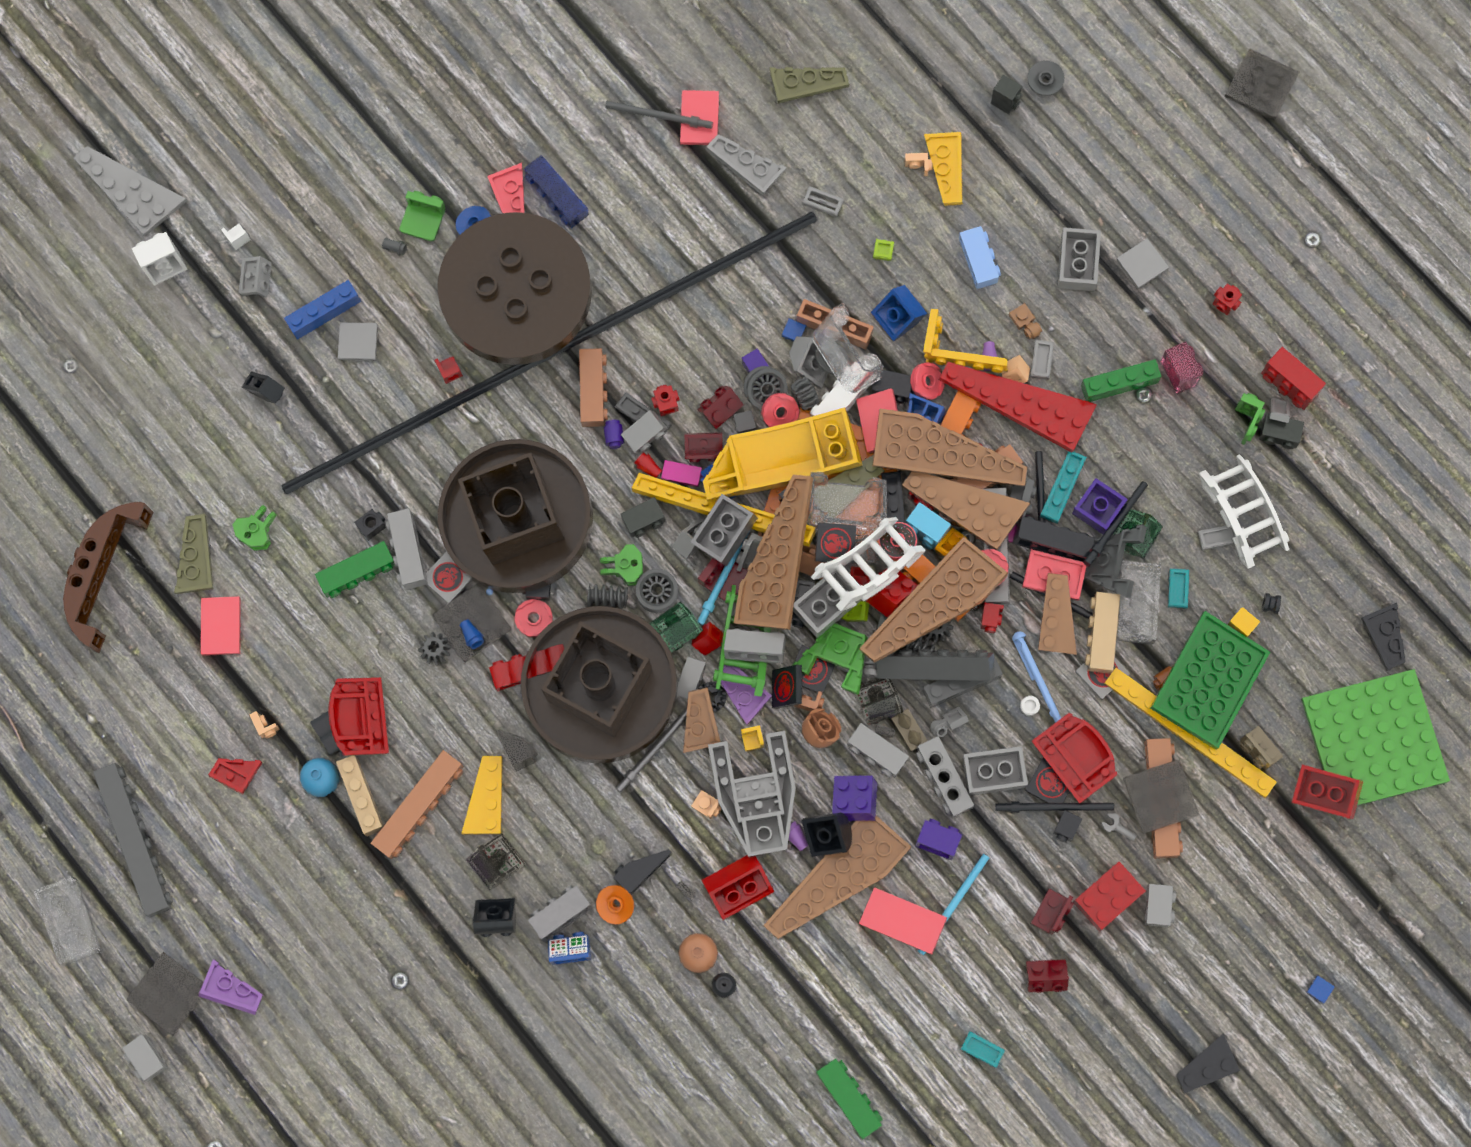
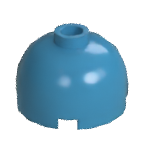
[300,758,340,797]

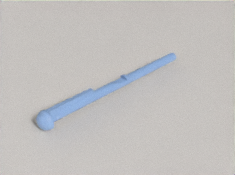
[1012,631,1061,723]

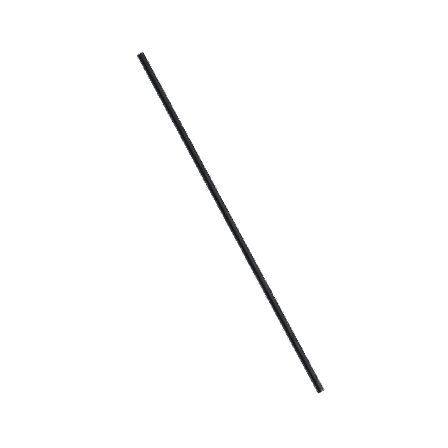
[281,212,817,494]

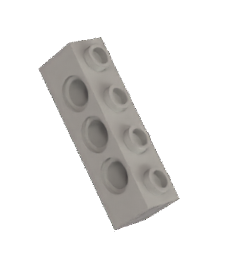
[915,736,974,818]

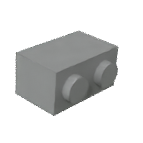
[621,410,668,453]
[1144,884,1176,927]
[122,1034,168,1082]

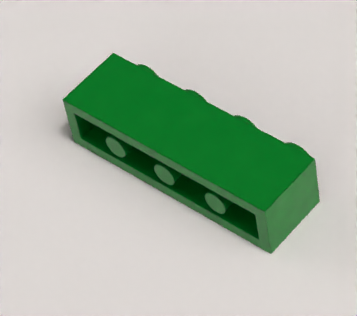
[1081,359,1162,402]
[315,541,395,598]
[816,1058,883,1140]

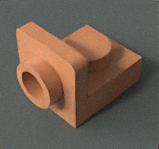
[794,691,825,712]

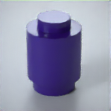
[603,420,624,449]

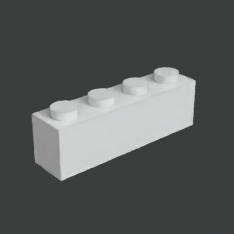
[810,361,875,417]

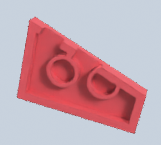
[487,163,525,214]

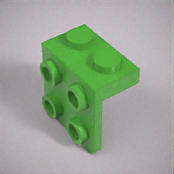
[399,191,446,241]
[1235,393,1265,445]

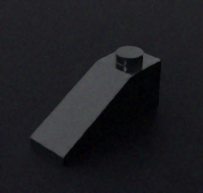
[613,849,672,895]

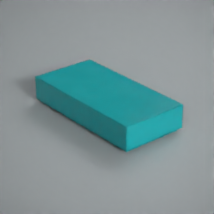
[1168,568,1189,609]
[960,1031,1005,1068]

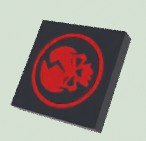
[815,523,857,564]
[795,645,835,695]
[772,665,802,709]
[1025,758,1069,803]

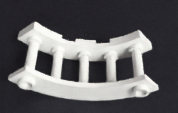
[1199,454,1289,569]
[811,517,926,611]

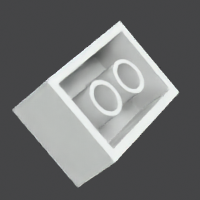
[132,232,188,286]

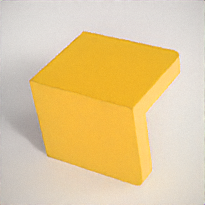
[1227,607,1260,637]
[741,725,764,752]

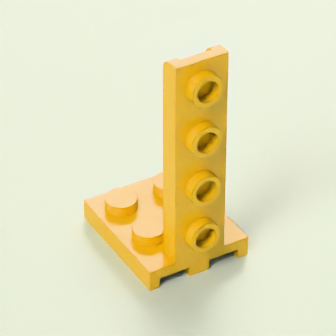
[923,309,1008,373]

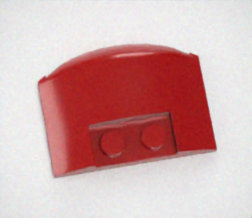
[328,677,389,756]
[1031,713,1117,804]

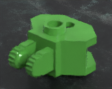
[232,505,276,551]
[600,544,643,586]

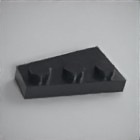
[1361,603,1406,671]
[1176,1033,1240,1094]

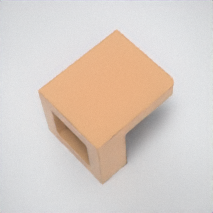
[1001,355,1030,383]

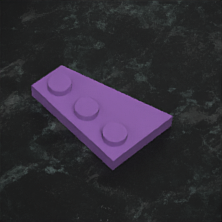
[721,665,772,725]
[199,959,263,1015]

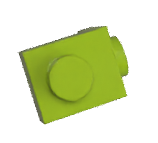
[840,601,869,622]

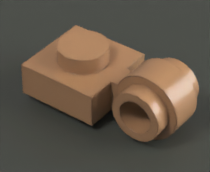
[1009,303,1042,339]

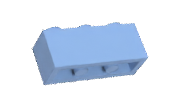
[959,226,1001,289]

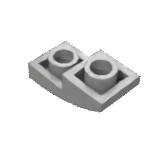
[677,656,707,699]

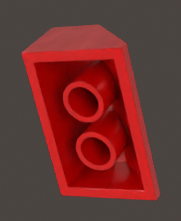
[701,855,774,920]

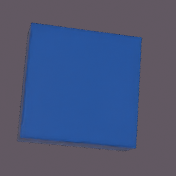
[782,318,806,342]
[1306,976,1335,1004]

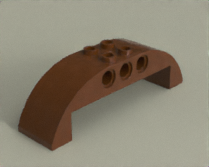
[63,502,154,653]

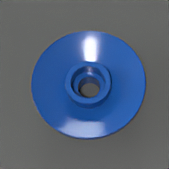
[456,206,491,235]

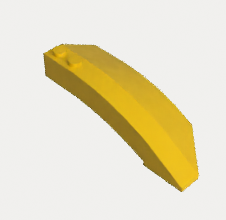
[703,407,863,500]

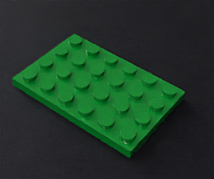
[1150,611,1270,750]

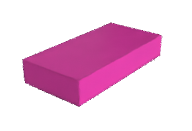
[661,460,702,487]

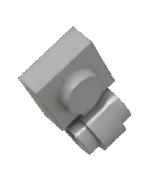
[930,707,969,737]

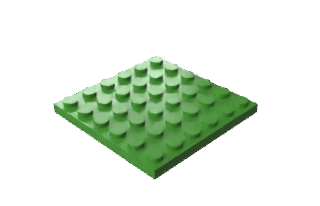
[1301,669,1450,806]

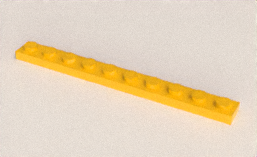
[632,473,816,547]
[1104,668,1277,798]

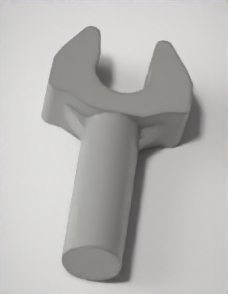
[1101,813,1137,841]

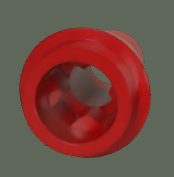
[634,452,663,478]

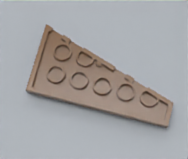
[902,472,1030,550]

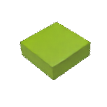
[873,239,894,261]

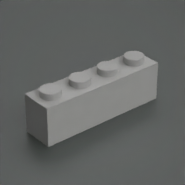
[386,508,428,590]

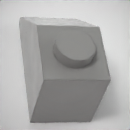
[672,517,704,559]

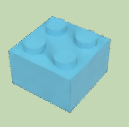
[906,502,951,550]

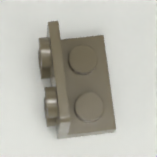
[1239,726,1283,771]

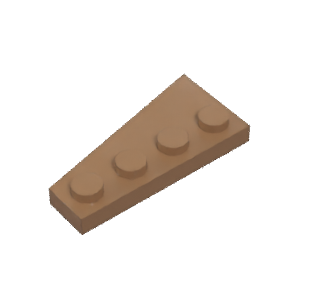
[1038,573,1077,655]

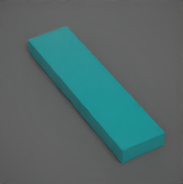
[1040,451,1087,524]

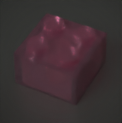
[1160,341,1204,394]

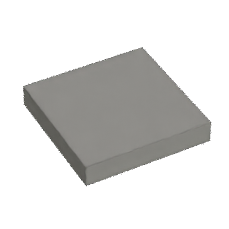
[1116,238,1169,289]
[338,322,378,361]

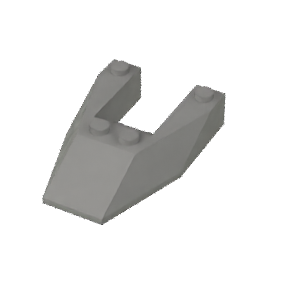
[708,731,796,857]

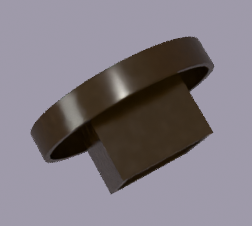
[438,212,592,365]
[438,439,593,593]
[521,606,678,763]

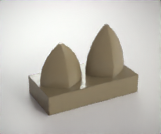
[891,709,928,752]

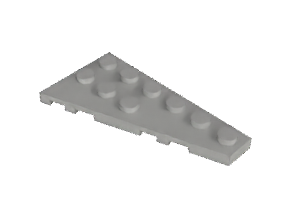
[73,146,187,237]

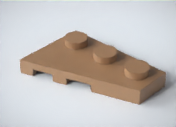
[683,687,721,753]

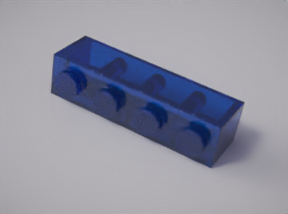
[524,155,589,228]

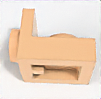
[905,153,932,176]
[249,711,280,739]
[691,790,722,819]

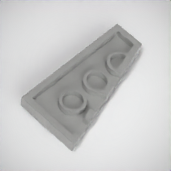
[706,134,787,196]

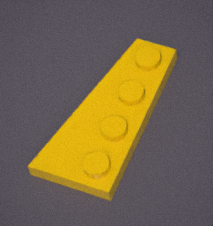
[924,132,963,206]
[461,756,503,835]

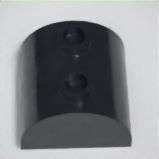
[801,813,852,857]
[473,898,516,937]

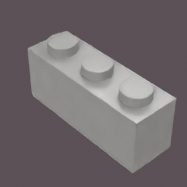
[724,628,786,663]
[847,723,909,778]

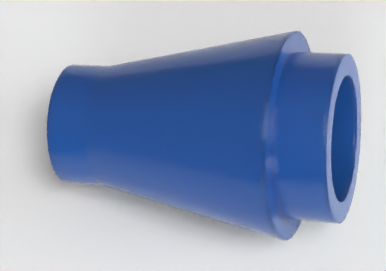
[460,619,484,649]

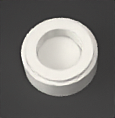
[1020,696,1040,716]

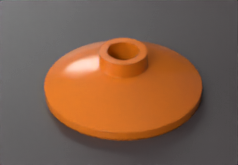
[596,885,634,924]

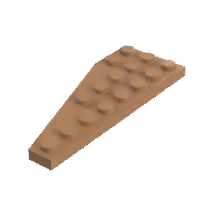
[872,409,1027,487]
[734,475,813,630]
[859,537,1008,663]
[763,816,911,939]

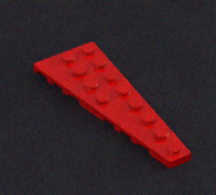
[938,362,1097,453]

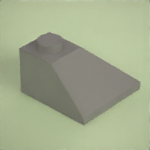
[789,336,831,388]

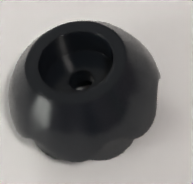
[712,972,736,998]

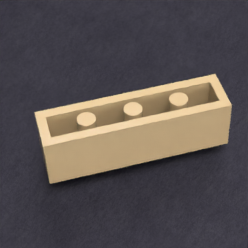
[1085,592,1120,674]
[336,755,384,837]

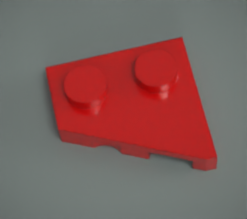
[208,758,262,795]

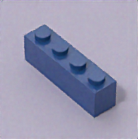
[284,280,361,340]

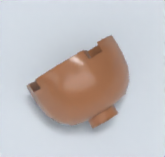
[802,708,841,748]
[678,933,718,973]

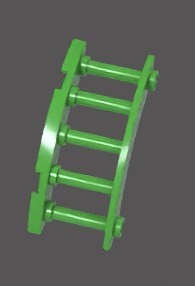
[713,585,771,697]

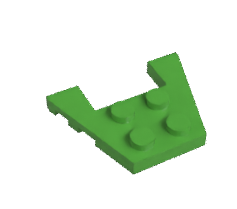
[793,624,867,695]

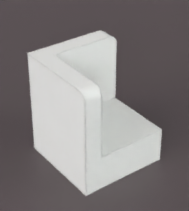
[221,224,251,250]

